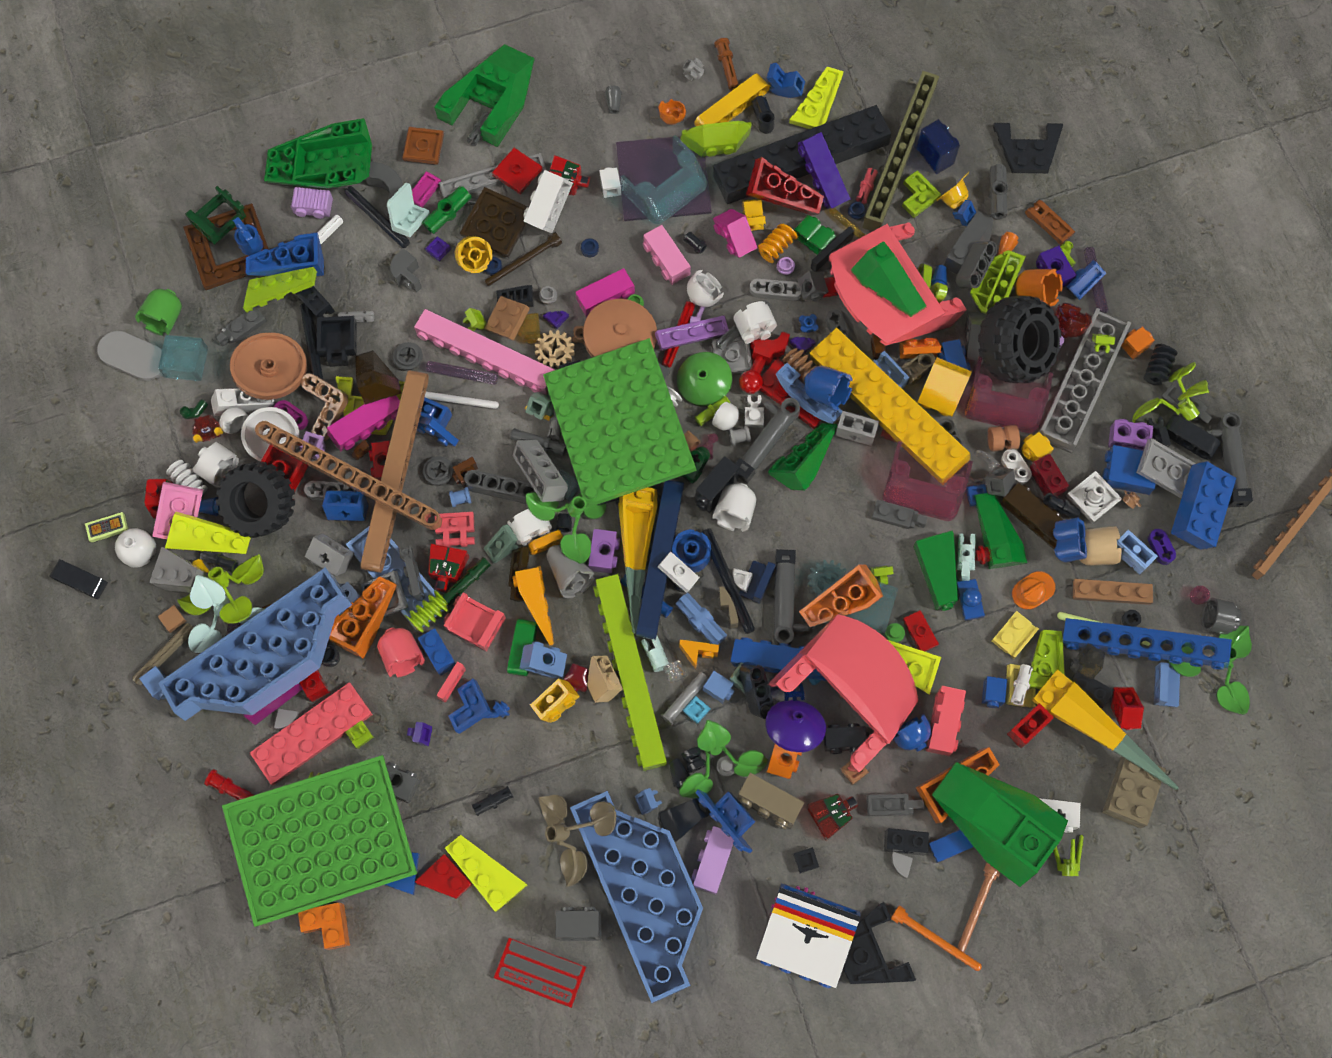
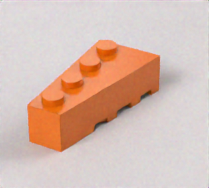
[915,747,1000,823]

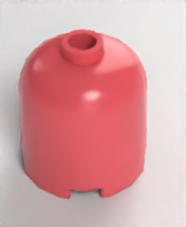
[377,628,425,678]

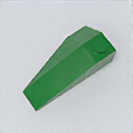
[851,241,926,317]
[768,423,837,491]
[974,493,1027,569]

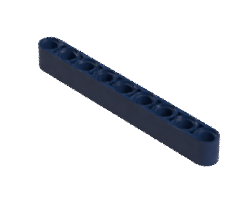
[636,480,684,640]

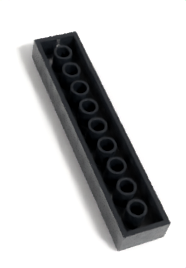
[713,105,891,205]

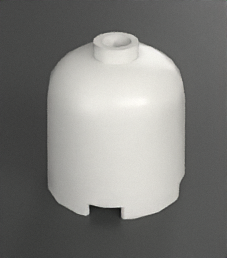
[712,483,756,532]

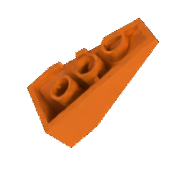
[799,564,883,627]
[329,576,397,659]

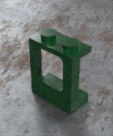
[185,186,246,245]

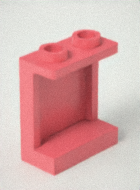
[443,592,506,652]

